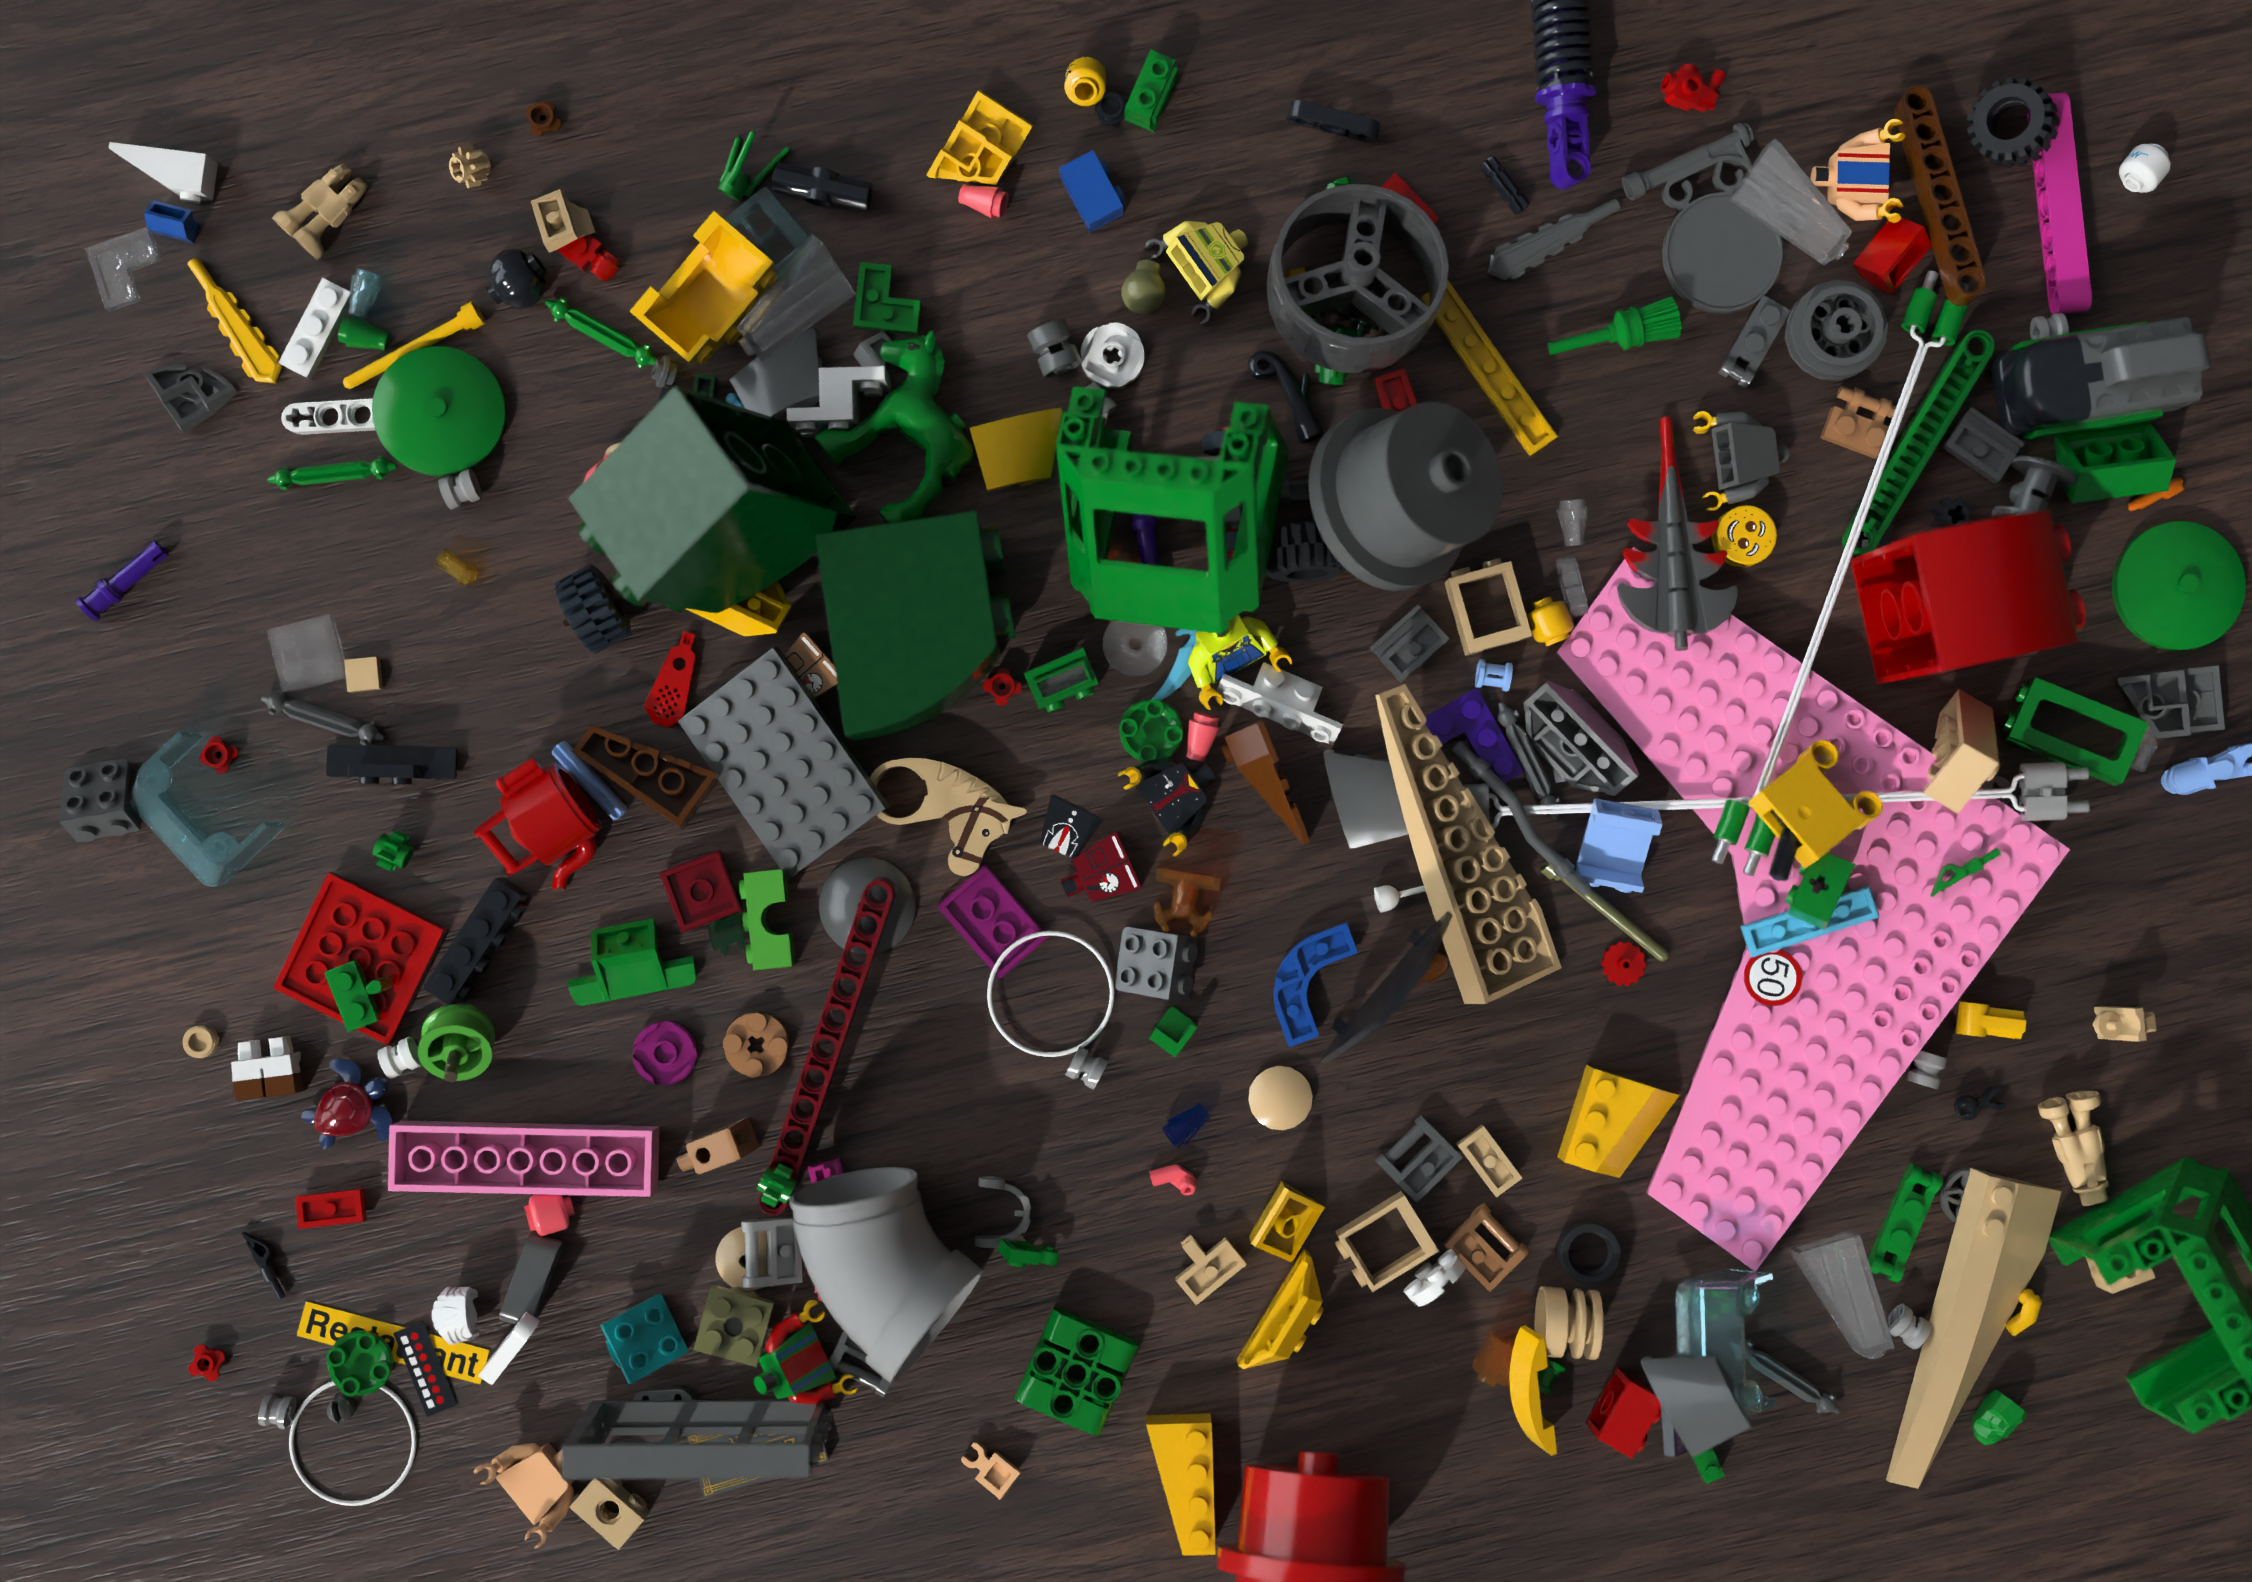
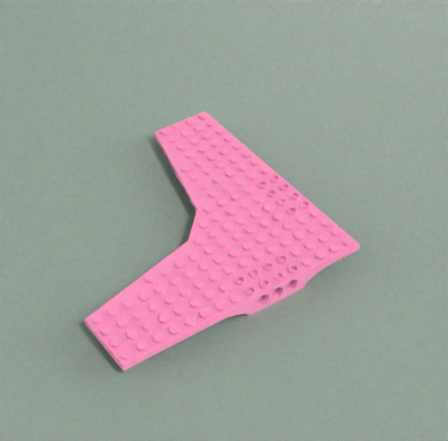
[1557,547,2070,1272]

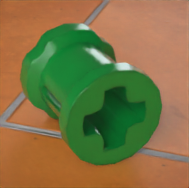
[1537,1357,1566,1396]

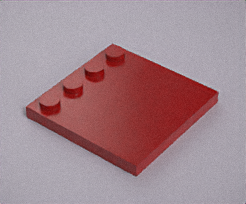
[273,872,448,1045]

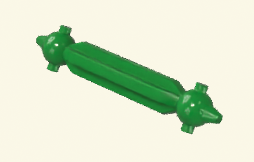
[545,297,657,369]
[268,456,397,490]

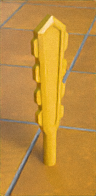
[188,258,282,384]

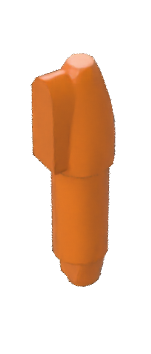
[2128,477,2185,511]

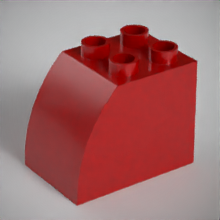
[1850,510,2085,685]

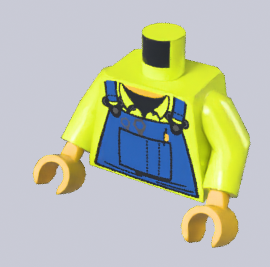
[1188,614,1292,710]

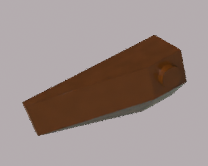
[1221,721,1310,845]

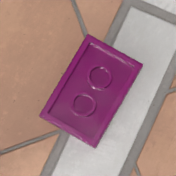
[937,864,1049,979]

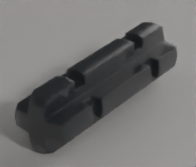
[1480,156,1530,215]

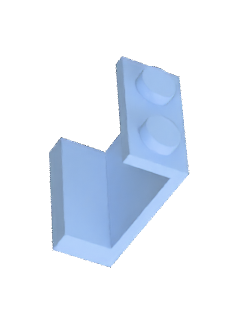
[1576,798,1662,893]

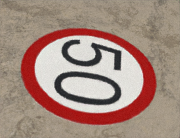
[1744,950,1802,1006]

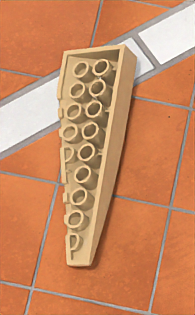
[1376,684,1562,1004]
[1886,1168,2062,1489]

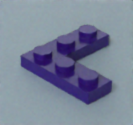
[1425,688,1524,783]

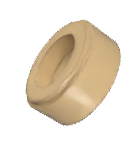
[183,1025,219,1058]

